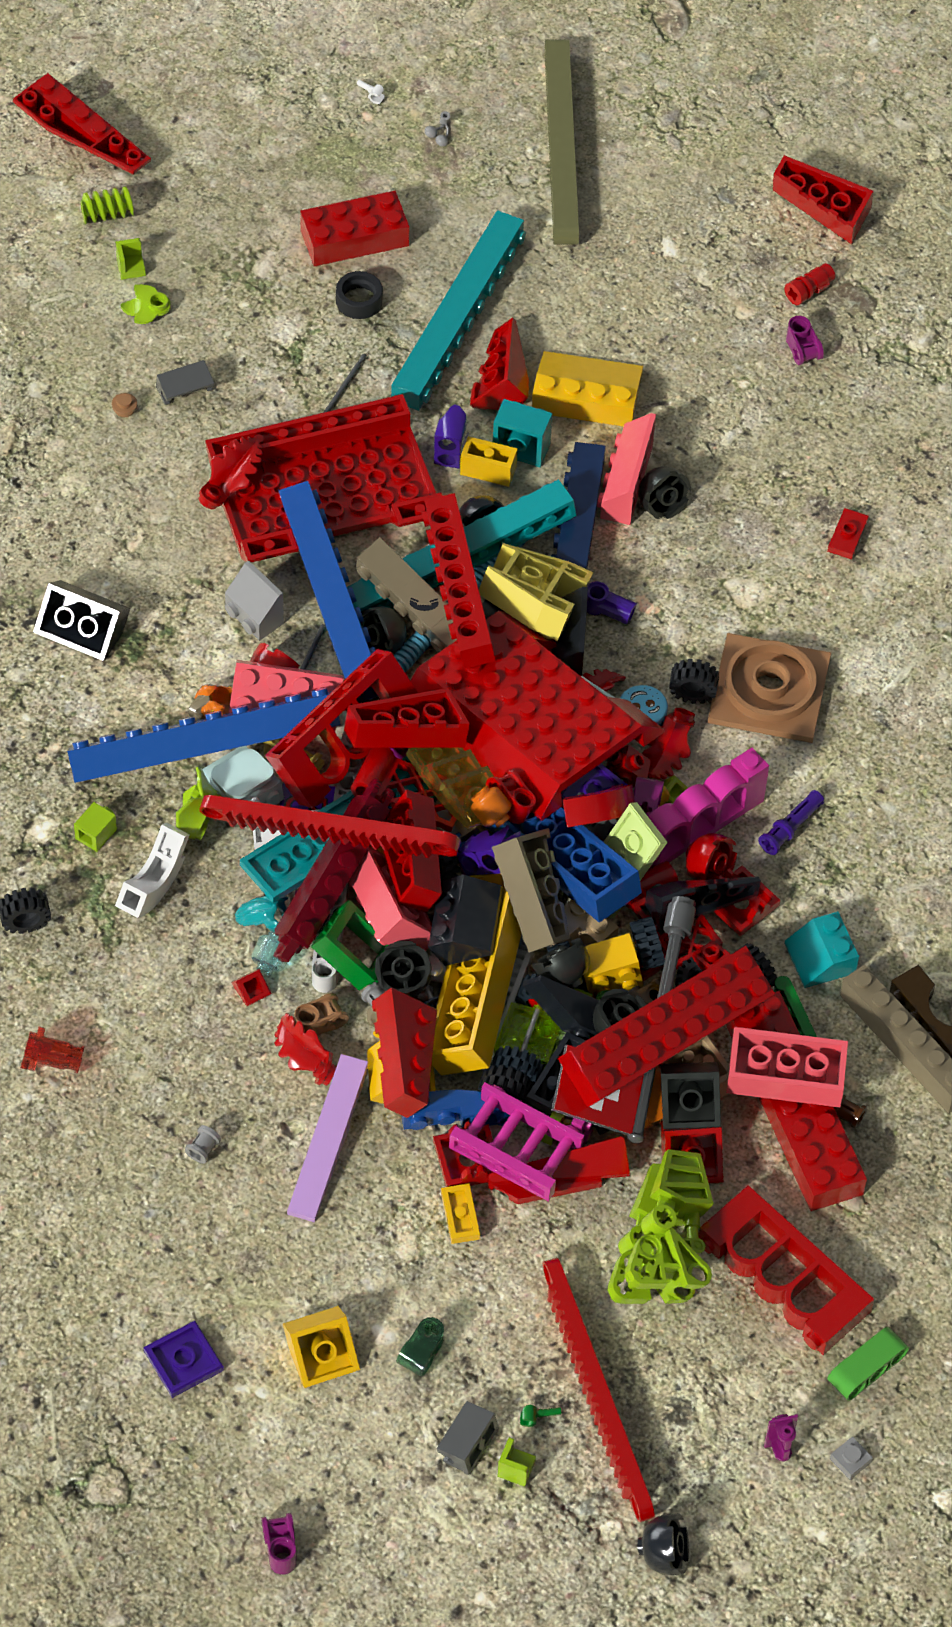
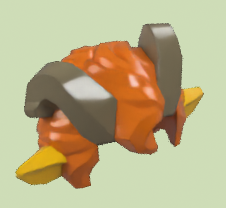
[189,684,232,721]

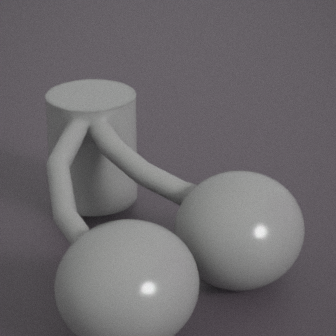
[425,111,450,147]

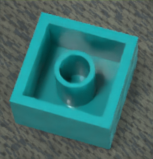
[493,399,552,468]

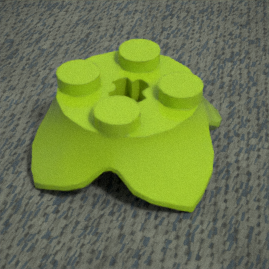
[175,766,221,840]

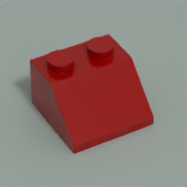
[660,1121,724,1183]

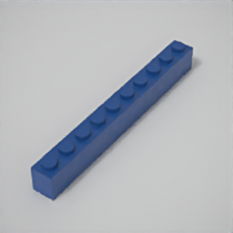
[278,481,378,703]
[67,688,341,783]

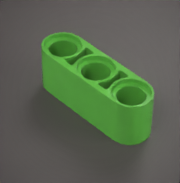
[827,1327,909,1401]

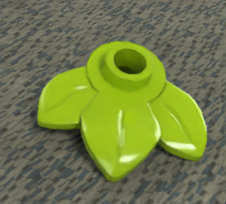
[120,284,171,324]

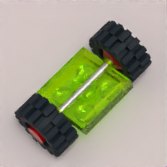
[490,974,562,1089]

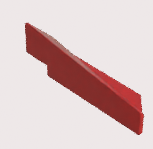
[487,1136,630,1205]

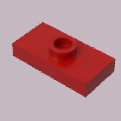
[827,508,869,560]

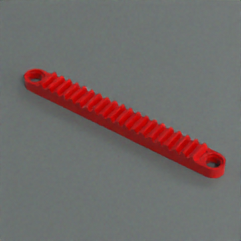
[199,795,461,858]
[542,1257,655,1523]

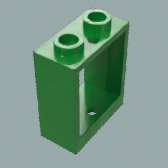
[311,900,388,991]

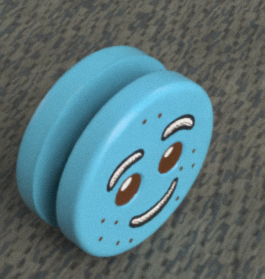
[620,685,668,726]

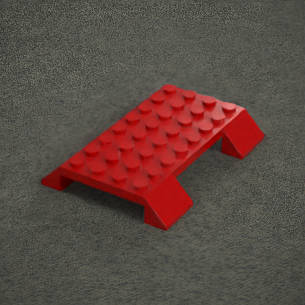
[205,394,443,563]
[410,611,664,821]

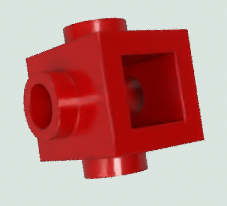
[606,744,651,788]

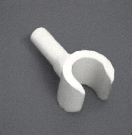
[357,80,385,104]

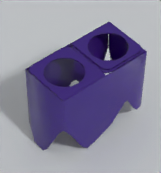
[434,404,469,469]
[456,825,520,876]

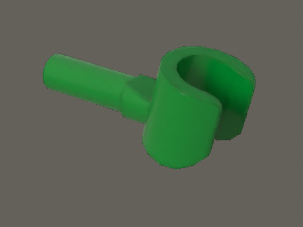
[520,1405,561,1427]

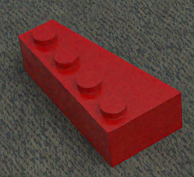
[772,155,874,244]
[344,688,470,748]
[384,789,442,913]
[372,987,437,1118]

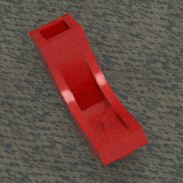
[563,784,635,827]

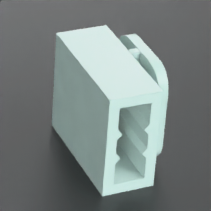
[203,746,284,824]

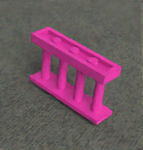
[449,1082,585,1202]

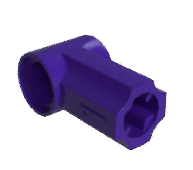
[586,581,637,625]

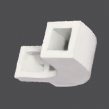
[115,822,190,918]

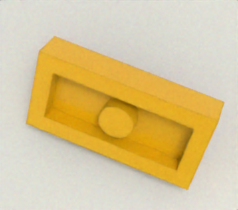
[441,1184,480,1244]

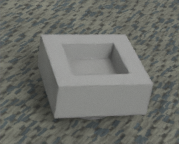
[830,1436,873,1480]

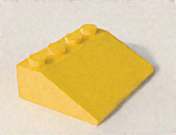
[532,351,643,427]

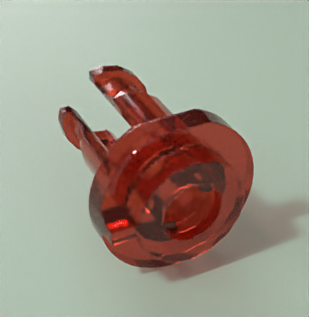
[20,1026,85,1074]

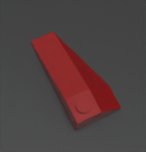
[470,317,529,410]

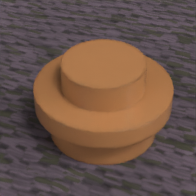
[112,393,137,417]

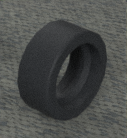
[336,271,383,319]

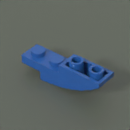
[402,1090,510,1130]

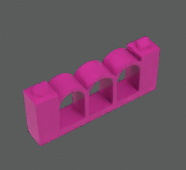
[648,747,769,869]

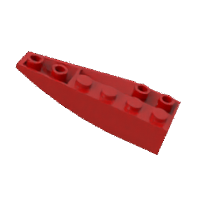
[12,73,151,175]

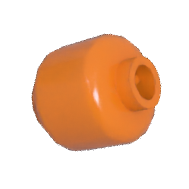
[471,785,512,827]

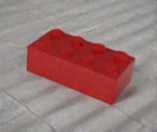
[300,190,409,267]

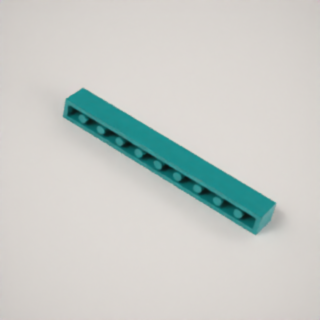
[391,210,526,411]
[347,479,576,626]

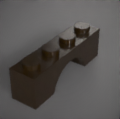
[889,964,952,1058]

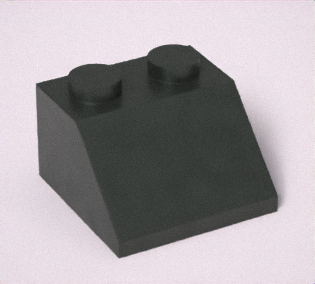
[660,1062,721,1129]

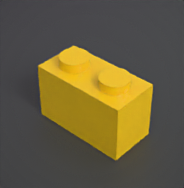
[460,436,518,487]

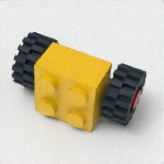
[547,916,665,998]

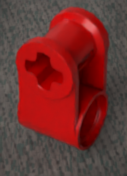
[486,770,536,824]

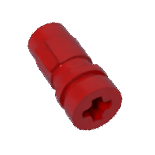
[784,263,836,305]

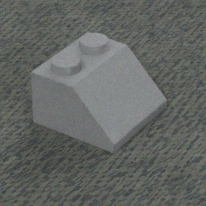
[225,561,284,641]

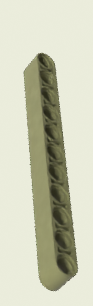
[545,39,579,245]

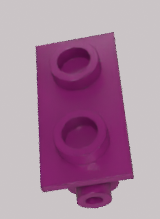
[764,1414,798,1461]

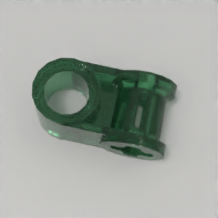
[396,1317,444,1377]

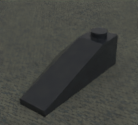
[645,876,761,931]

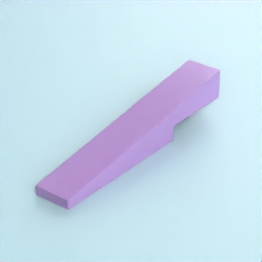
[287,1054,368,1222]

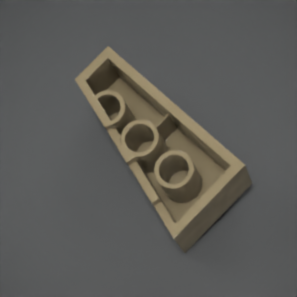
[492,828,570,953]

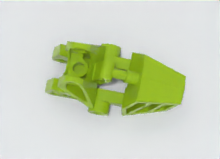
[607,1149,714,1304]

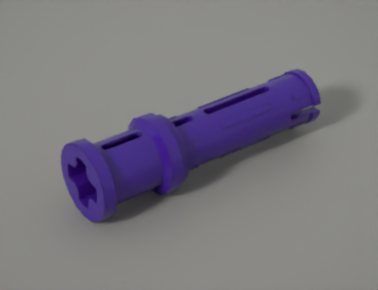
[758,790,824,855]

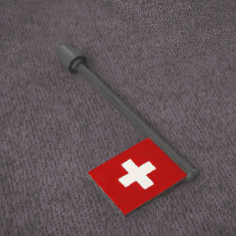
[552,896,696,1143]

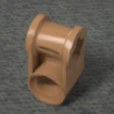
[294,993,349,1035]

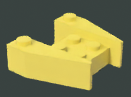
[479,543,594,641]

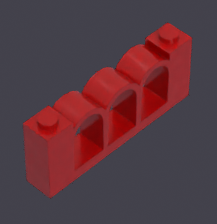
[265,649,418,808]
[699,1185,874,1355]

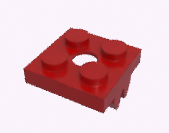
[713,865,781,937]
[433,1121,493,1187]

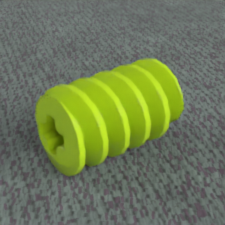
[80,186,134,224]

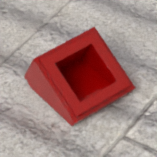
[231,969,272,1006]

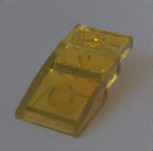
[406,748,494,829]

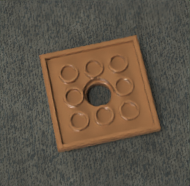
[708,633,831,743]

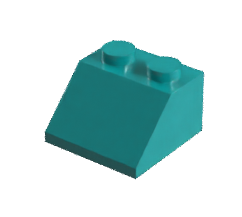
[784,912,859,989]

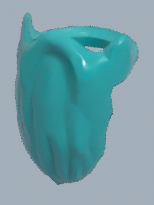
[235,896,289,934]

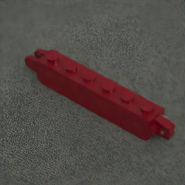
[273,778,394,962]

